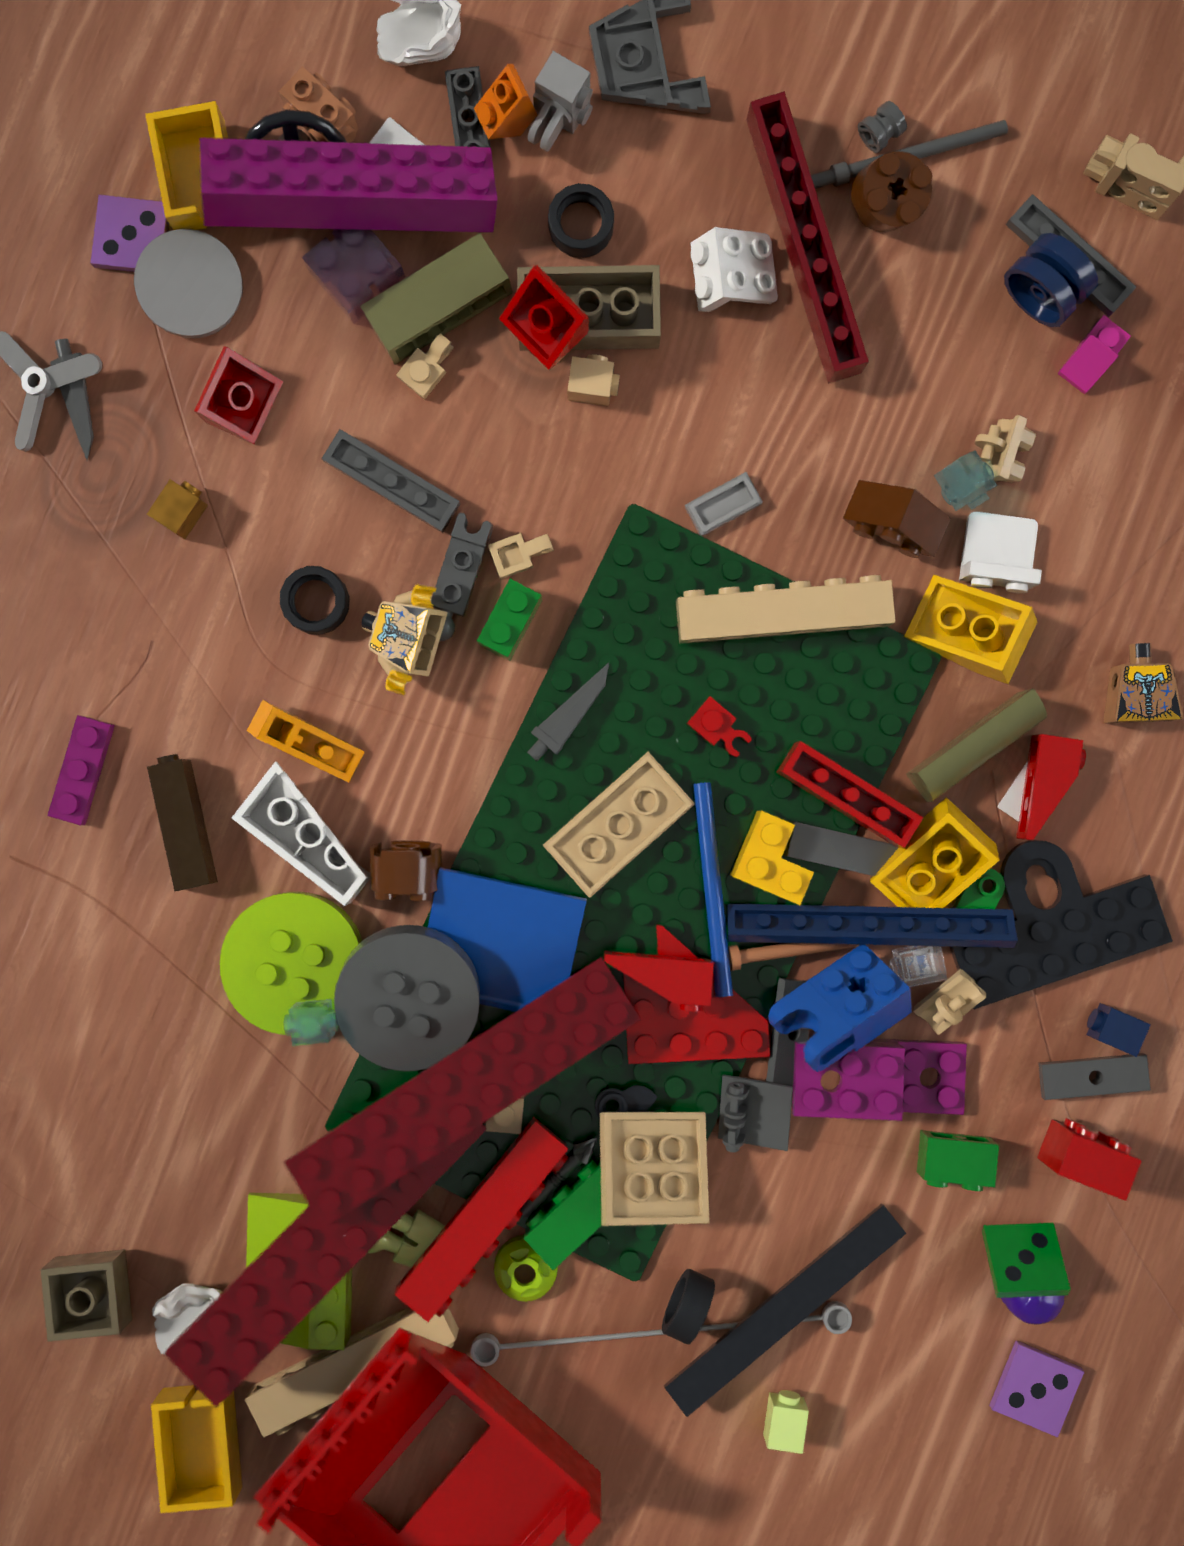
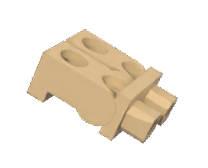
[1083,133,1184,220]

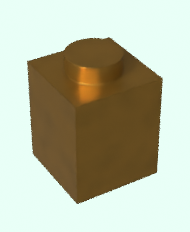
[147,479,208,539]

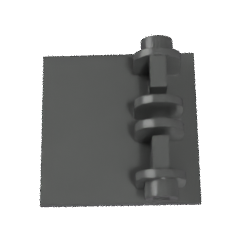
[718,1074,793,1152]

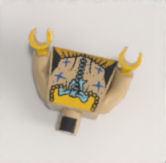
[361,584,448,696]

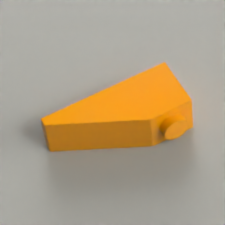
[247,700,364,783]

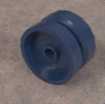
[1004,233,1098,327]

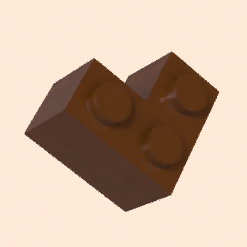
[843,480,951,558]

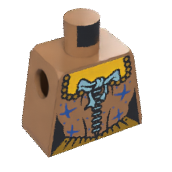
[1104,643,1183,723]

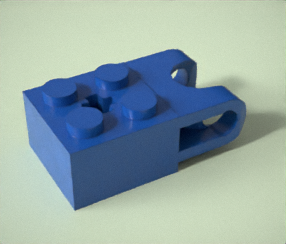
[769,944,912,1072]

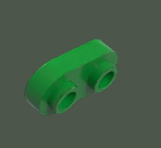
[952,869,1005,909]

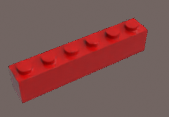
[394,1117,568,1323]

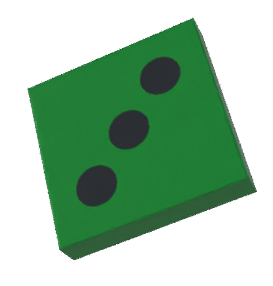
[982,1223,1071,1298]

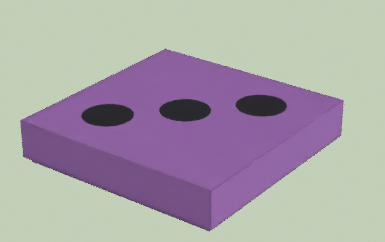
[91,195,169,272]
[989,1340,1084,1437]

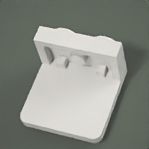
[690,227,778,312]
[959,511,1042,593]

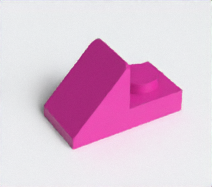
[1057,315,1131,394]

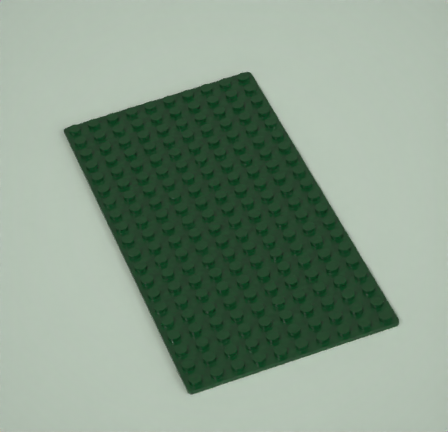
[325,504,941,1282]

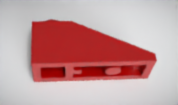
[1016,734,1086,840]
[604,951,714,1012]

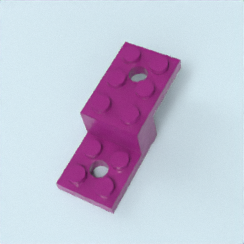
[792,1038,967,1121]

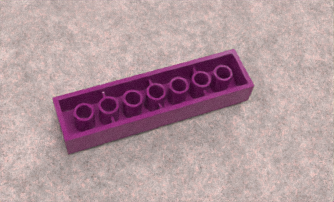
[200,138,498,233]

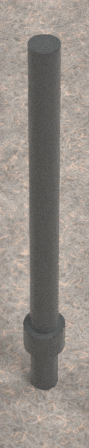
[811,120,1008,189]

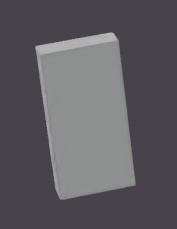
[684,472,763,537]

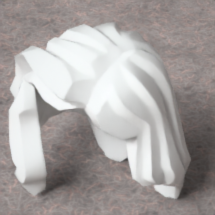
[377,0,461,66]
[152,1283,222,1355]

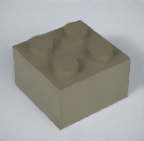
[40,1249,132,1342]

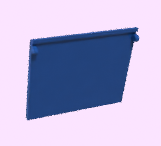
[428,867,587,1012]

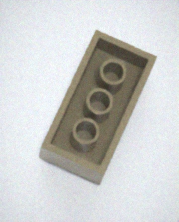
[517,265,661,351]

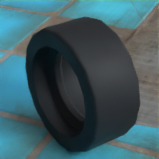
[548,183,614,258]
[280,566,350,635]
[662,1269,715,1345]

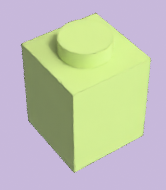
[763,1390,809,1454]

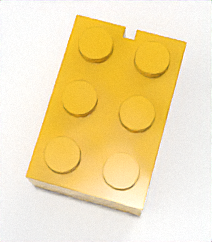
[145,101,228,230]
[151,1385,242,1513]

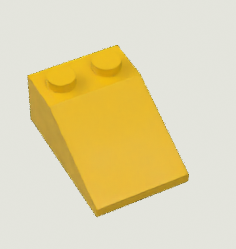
[904,575,1037,684]
[870,797,999,908]

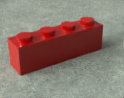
[776,741,923,848]

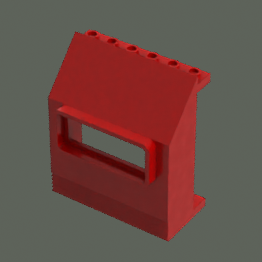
[254,1327,602,1546]

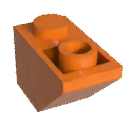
[474,63,537,140]

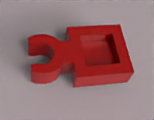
[686,696,752,757]

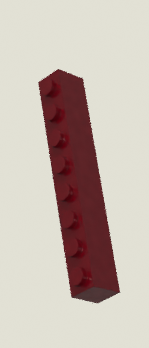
[746,91,869,384]

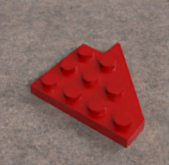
[623,924,770,1064]

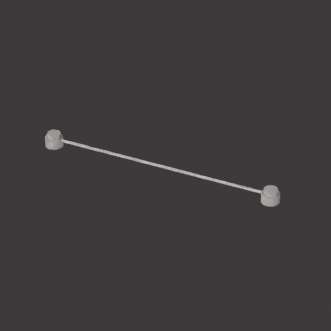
[471,1301,852,1366]

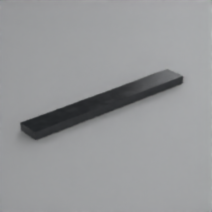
[664,1203,906,1417]

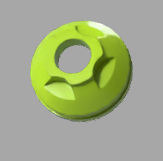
[494,1235,558,1302]

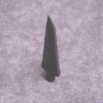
[50,339,94,460]
[527,663,609,762]

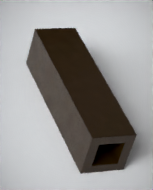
[147,754,218,892]

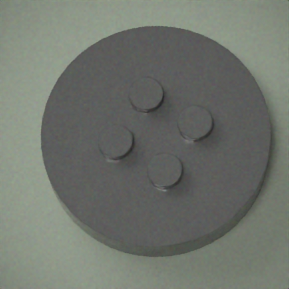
[334,925,480,1071]

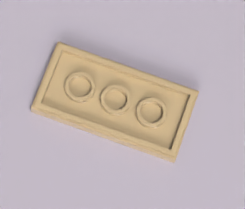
[543,752,695,898]

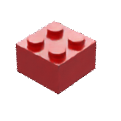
[1037,1118,1142,1201]

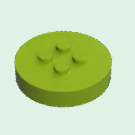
[220,891,362,1035]

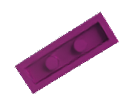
[47,715,115,826]

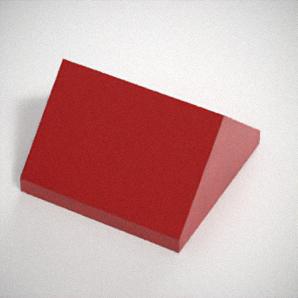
[499,265,589,370]
[194,346,283,444]

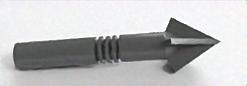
[520,1138,597,1218]

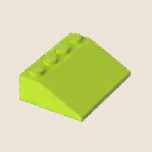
[246,1193,352,1350]

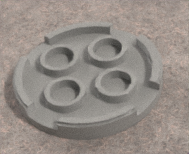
[134,229,243,338]

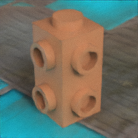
[278,66,359,143]

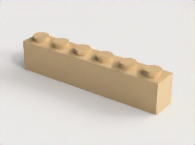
[676,575,895,644]
[244,1307,459,1438]

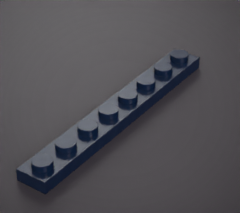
[727,904,1017,948]

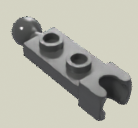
[431,513,493,641]

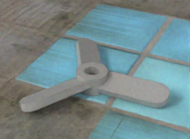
[0,331,102,452]

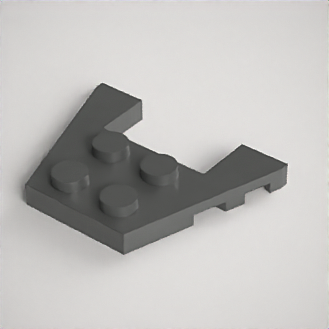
[589,0,711,114]

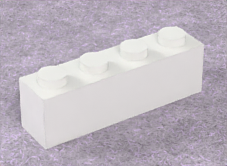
[232,761,370,906]

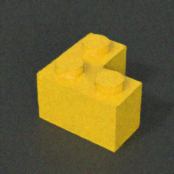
[730,811,814,905]

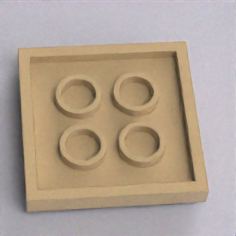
[600,1112,709,1226]

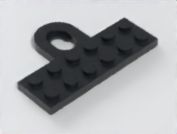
[949,840,1173,1009]

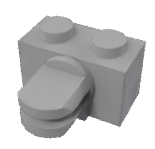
[528,51,593,152]

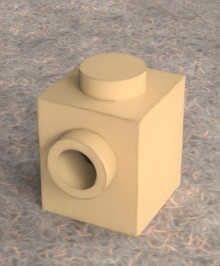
[567,354,620,406]

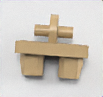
[975,415,1036,483]
[913,969,986,1035]

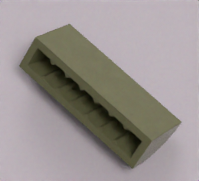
[360,233,513,365]
[906,688,1047,802]

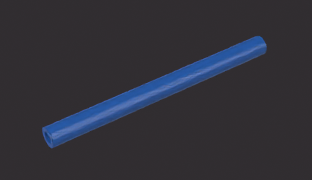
[693,782,733,997]

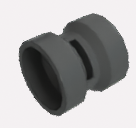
[857,101,907,153]

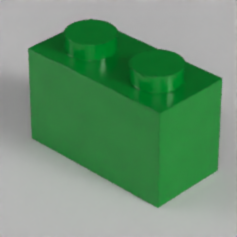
[477,578,543,661]
[917,1130,999,1191]

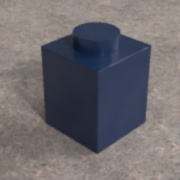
[1086,1003,1151,1057]

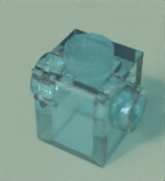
[934,450,997,511]
[284,999,339,1046]

